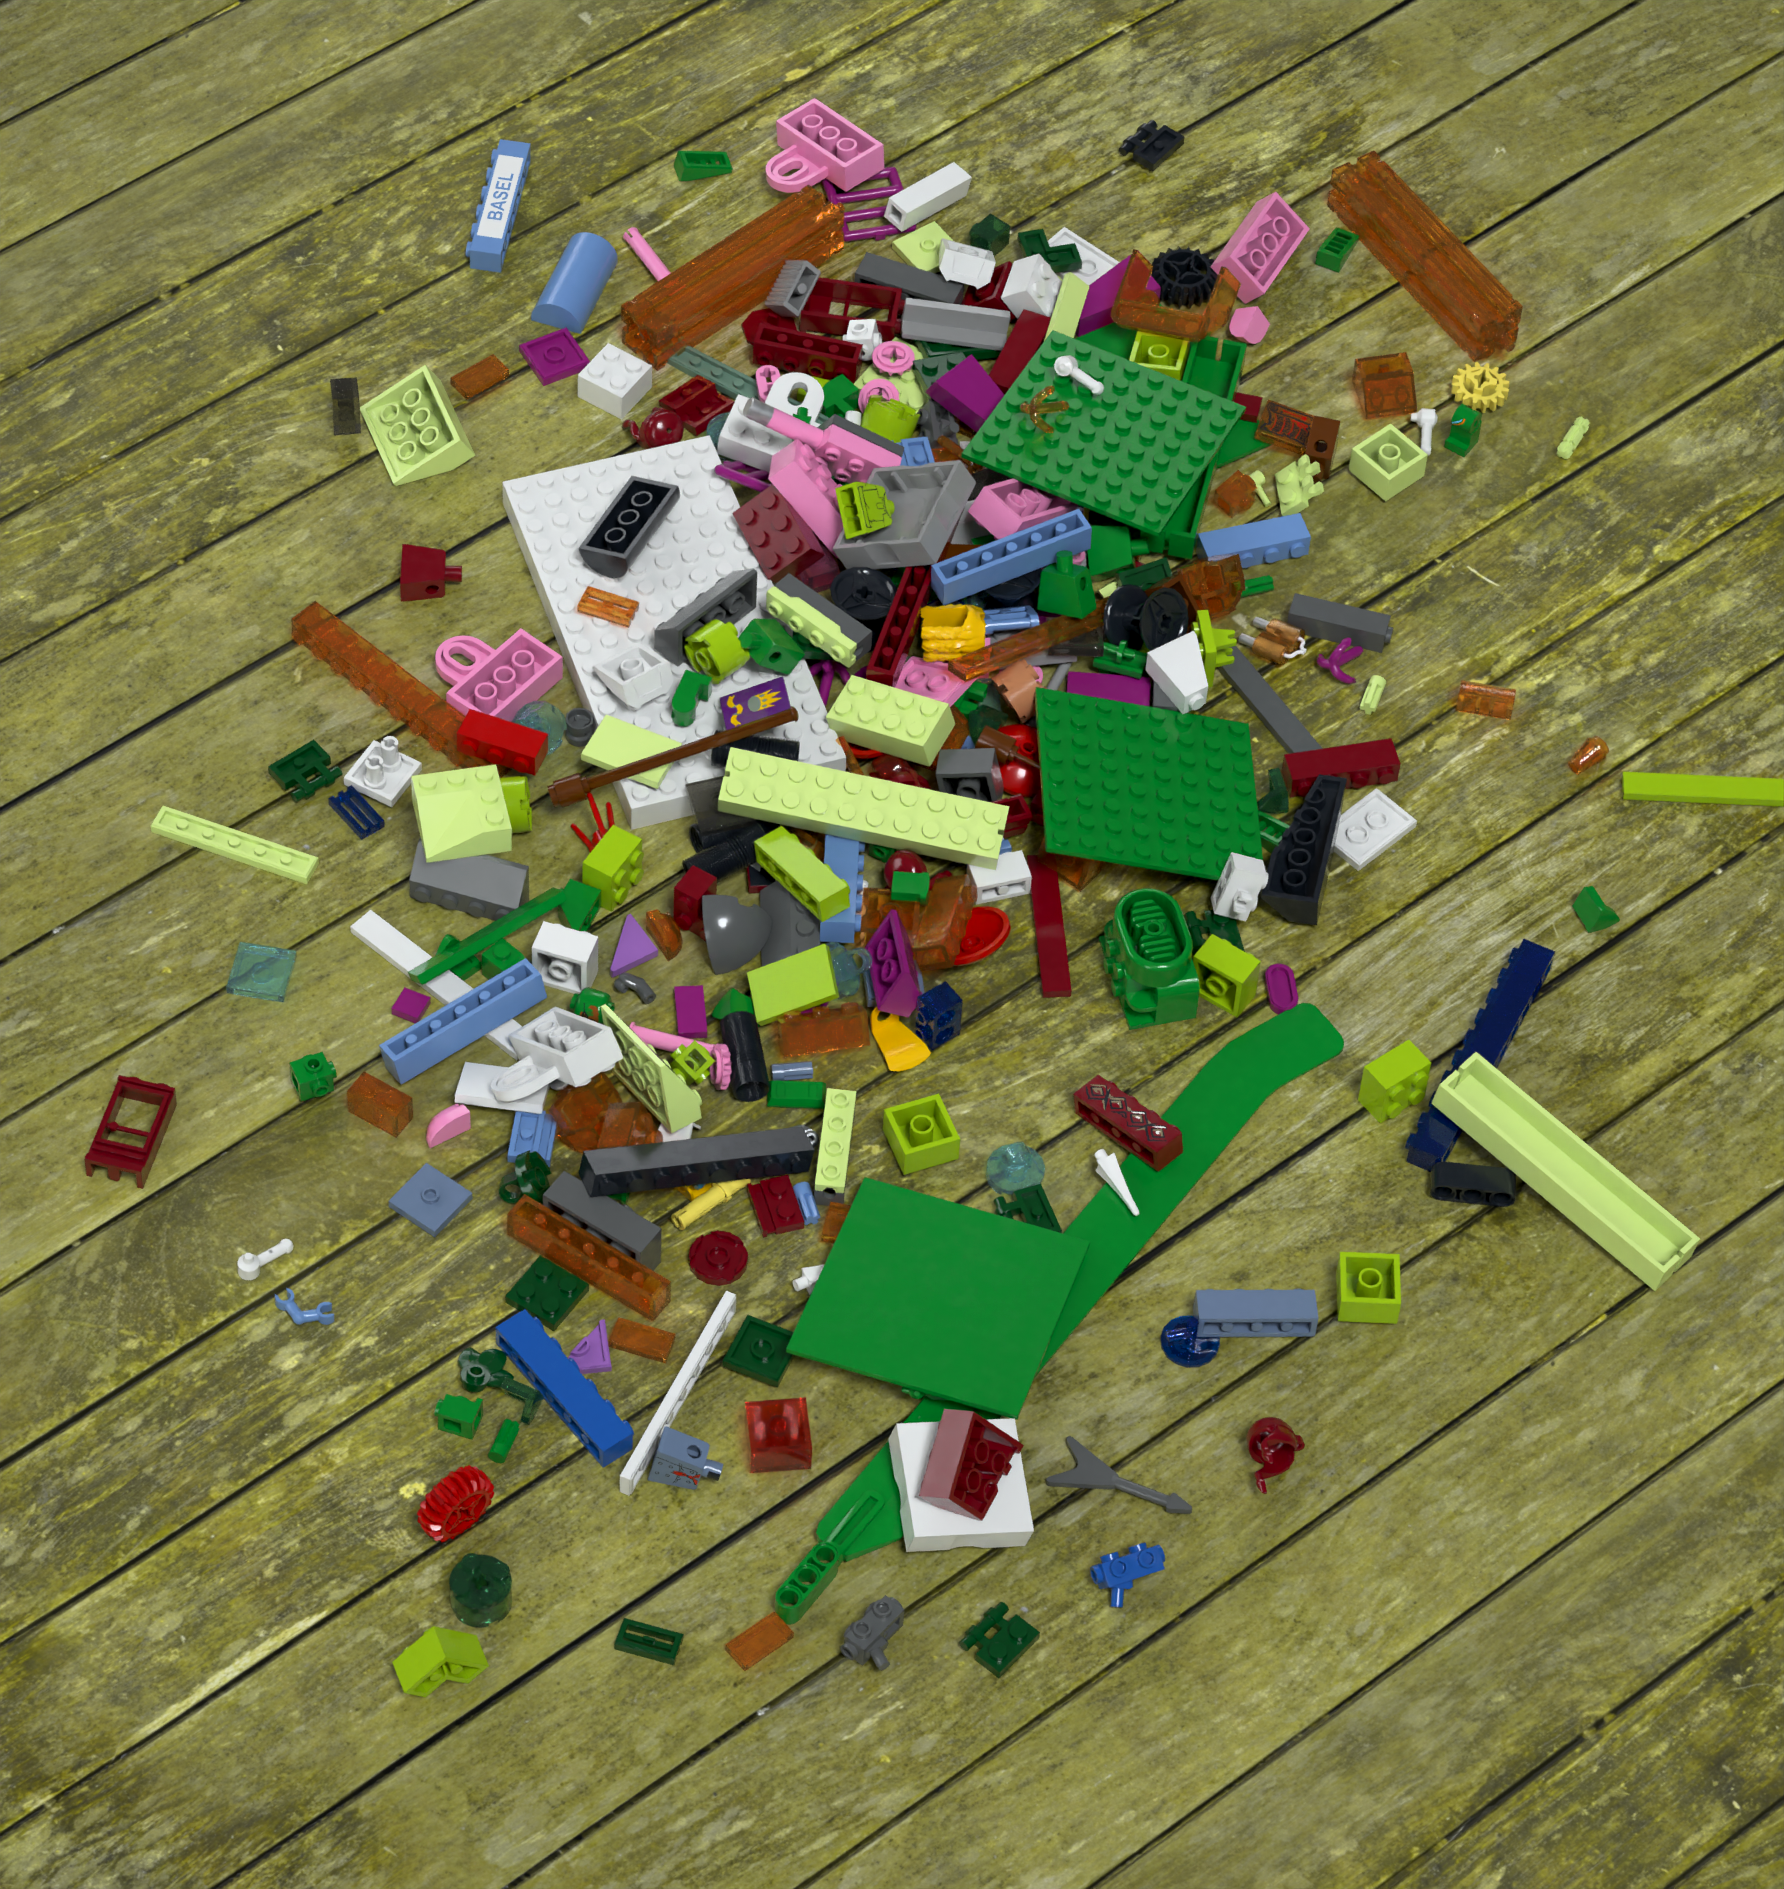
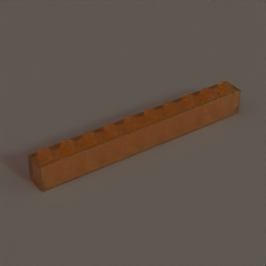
[291,601,512,778]

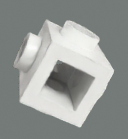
[843,319,882,361]

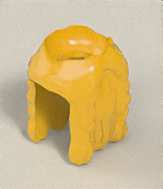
[920,604,987,662]

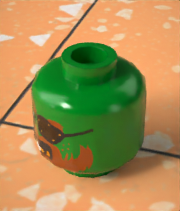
[570,987,615,1025]

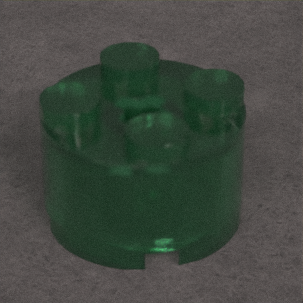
[449,1553,512,1628]

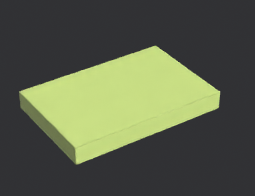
[581,715,682,789]

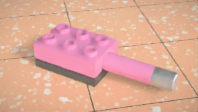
[743,397,904,484]

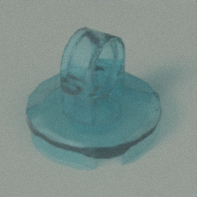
[512,701,567,755]
[826,942,872,999]
[986,1142,1045,1198]

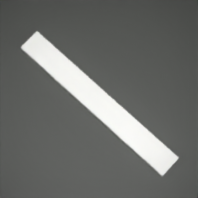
[350,910,522,1061]
[620,1291,736,1496]

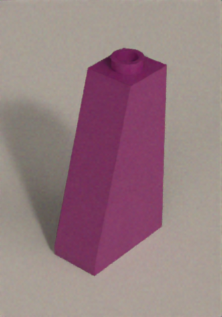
[1075,254,1161,337]
[925,354,1004,432]

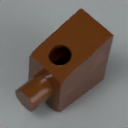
[1305,415,1340,484]

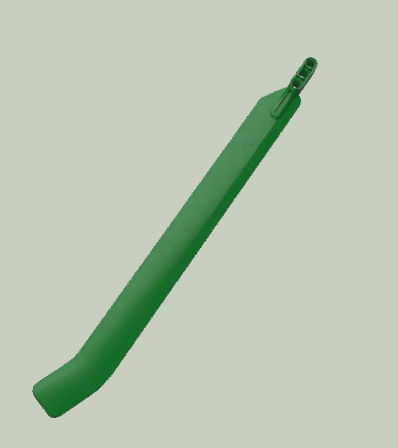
[775,1003,1344,1625]

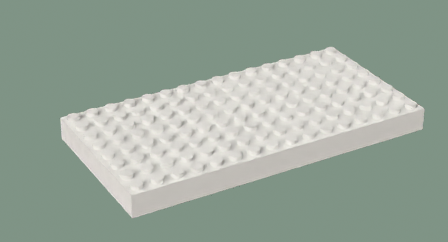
[502,435,847,830]

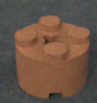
[991,659,1047,724]

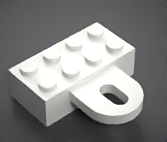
[717,372,824,472]
[491,1007,624,1101]

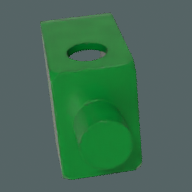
[1087,526,1150,582]
[1038,550,1097,619]
[738,619,805,675]

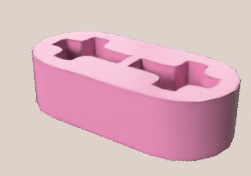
[756,365,780,403]

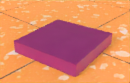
[519,327,590,386]

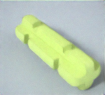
[1557,416,1590,459]

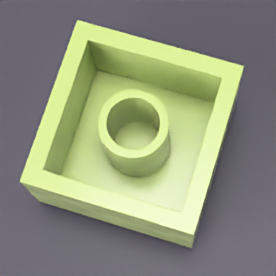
[1349,424,1428,501]

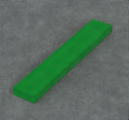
[408,887,567,985]

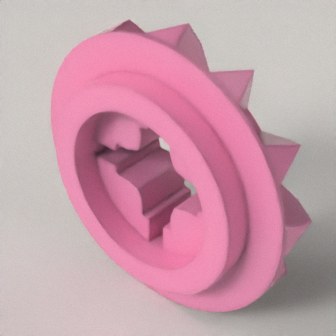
[872,341,915,377]
[858,379,900,414]
[709,1043,732,1090]

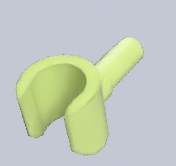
[1246,470,1271,507]

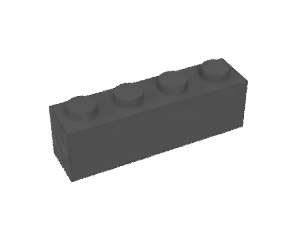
[855,252,964,305]

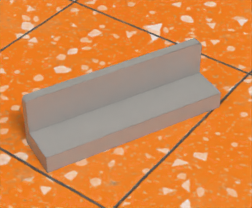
[902,298,1010,351]

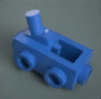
[1090,1542,1165,1608]

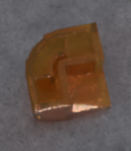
[1177,554,1245,620]
[548,1072,623,1153]

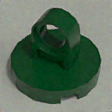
[499,1150,552,1209]

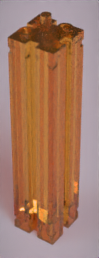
[1327,151,1523,362]
[621,184,845,371]

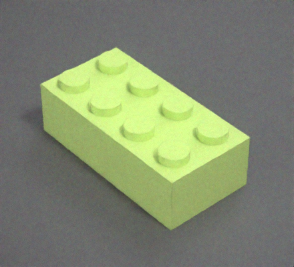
[826,675,955,767]

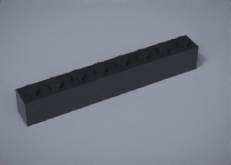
[578,1126,815,1197]

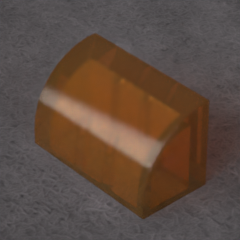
[1456,680,1516,720]

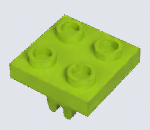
[1191,610,1237,688]

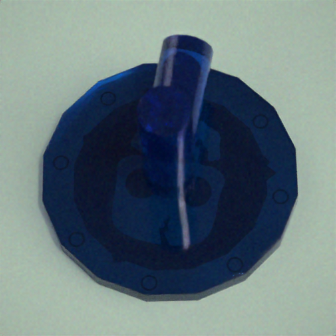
[1160,1315,1220,1368]

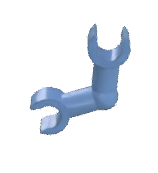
[275,1288,334,1325]

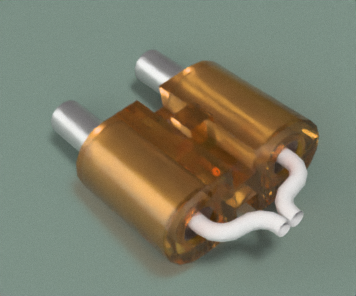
[1238,617,1307,665]

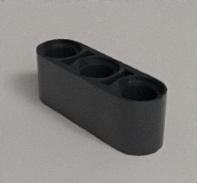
[1430,1162,1516,1207]

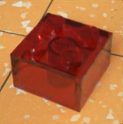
[744,1397,812,1473]

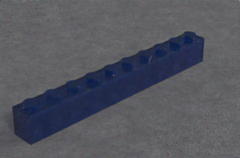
[1405,939,1555,1172]

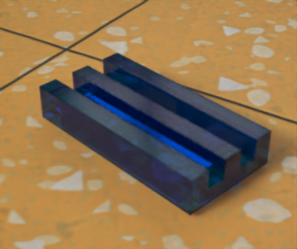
[328,785,385,840]

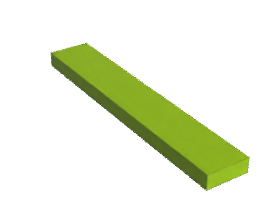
[1622,772,1784,807]

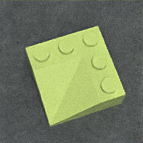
[411,765,512,863]

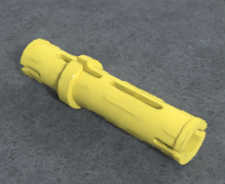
[671,1179,751,1230]

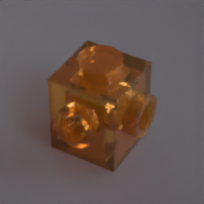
[1213,470,1257,518]

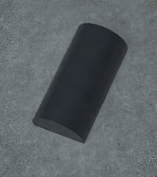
[579,476,680,578]

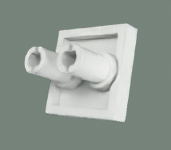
[344,736,422,807]

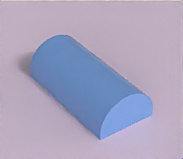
[531,232,618,334]

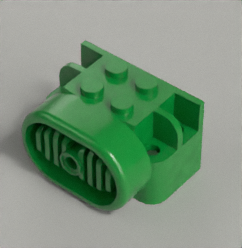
[1099,888,1200,1030]

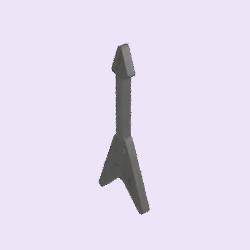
[1046,1436,1192,1514]

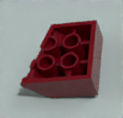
[919,1409,1024,1521]

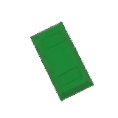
[767,1080,826,1109]

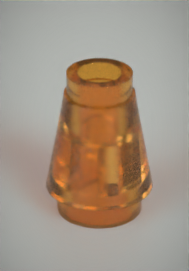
[1568,736,1609,775]

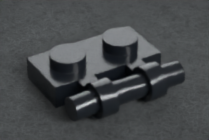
[1119,120,1185,171]

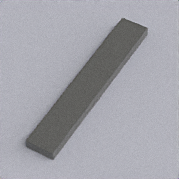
[1217,646,1323,754]

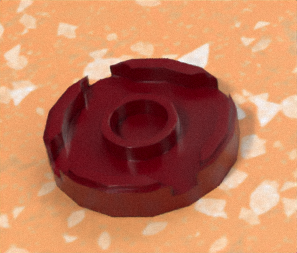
[688,1230,748,1286]

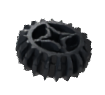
[1149,246,1220,309]

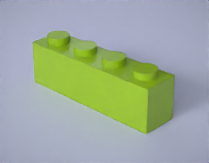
[754,826,850,922]

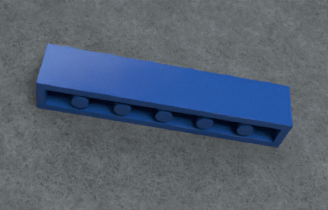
[496,1309,634,1468]

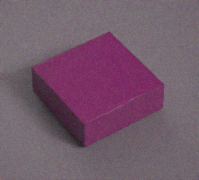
[391,987,431,1024]

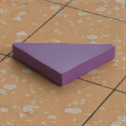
[610,914,658,978]
[568,1319,612,1374]

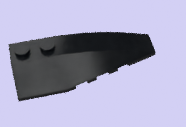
[1261,774,1347,925]

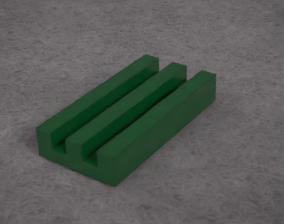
[614,1618,684,1665]

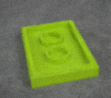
[747,944,839,1026]

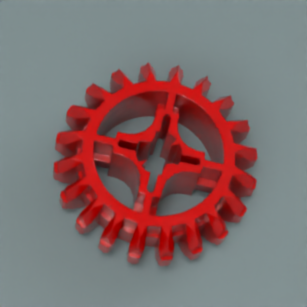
[417,1465,494,1542]

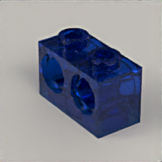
[914,981,963,1050]

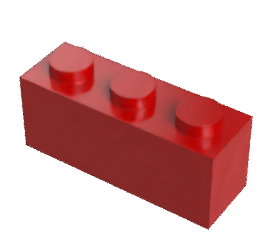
[457,709,548,776]

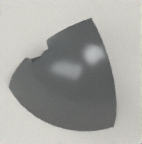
[702,895,773,975]

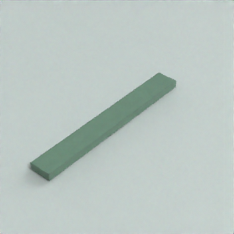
[667,342,829,424]

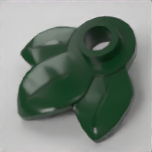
[458,1347,514,1392]

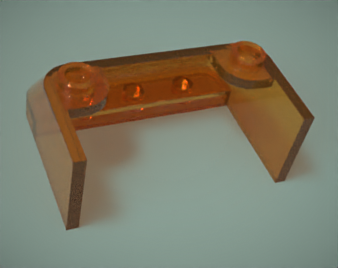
[1111,249,1241,342]

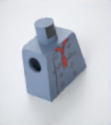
[648,1426,723,1490]

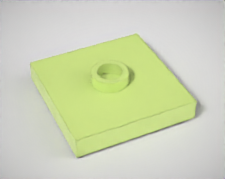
[892,221,953,273]

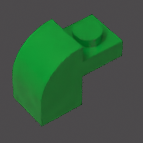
[820,374,859,419]

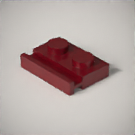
[747,1175,805,1238]

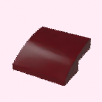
[659,375,735,436]

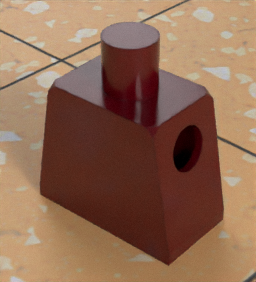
[400,544,462,602]

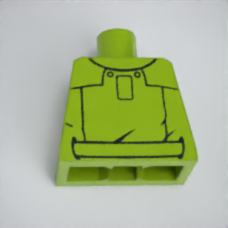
[835,482,895,539]

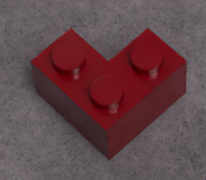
[673,865,717,942]

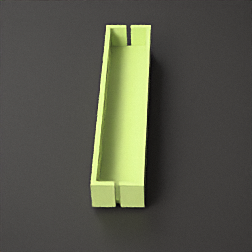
[718,747,1009,870]
[1432,1052,1700,1291]

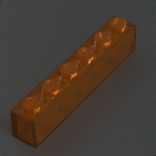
[507,1194,671,1321]

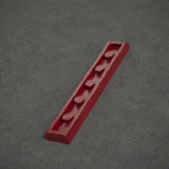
[1027,854,1072,998]

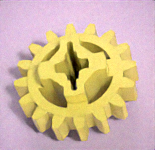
[1451,362,1509,413]

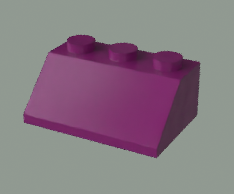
[865,909,922,1018]

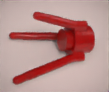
[571,793,615,853]

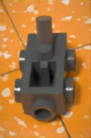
[917,400,959,461]
[840,1595,904,1670]

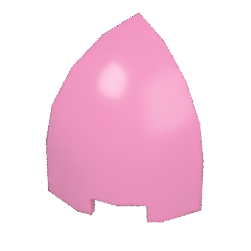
[1229,306,1270,344]
[426,1103,471,1148]

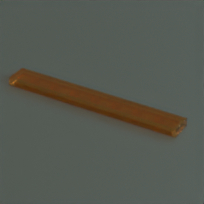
[948,596,1110,682]

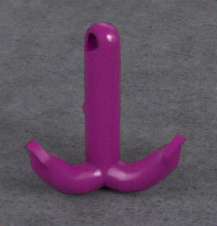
[1317,638,1363,684]
[809,660,850,707]

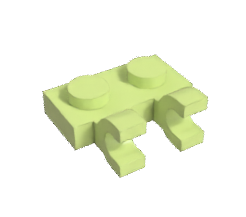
[1275,454,1324,516]

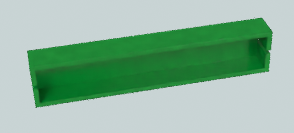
[1140,333,1247,560]

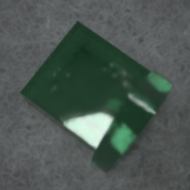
[968,704,1008,745]
[1257,768,1289,814]
[500,1376,544,1425]

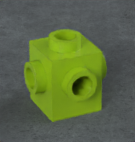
[669,1040,715,1086]

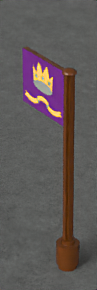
[547,676,799,808]

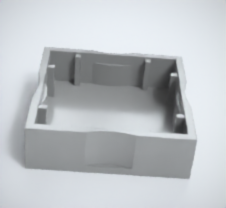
[833,460,976,569]

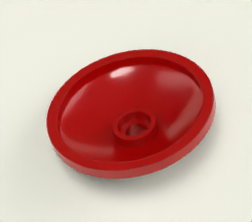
[997,724,1041,797]
[927,906,1011,966]

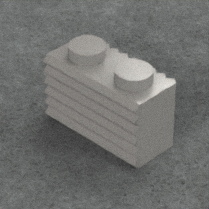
[765,260,821,318]

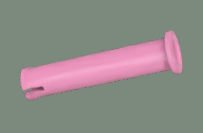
[623,227,678,291]
[630,1022,715,1053]

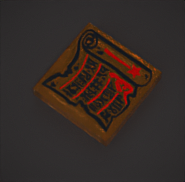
[1254,399,1314,456]

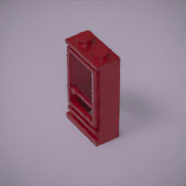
[800,277,905,342]
[84,1075,177,1189]

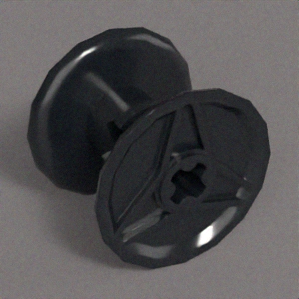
[830,567,897,653]
[972,568,1042,613]
[1103,584,1189,651]

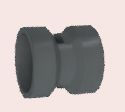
[565,708,593,747]

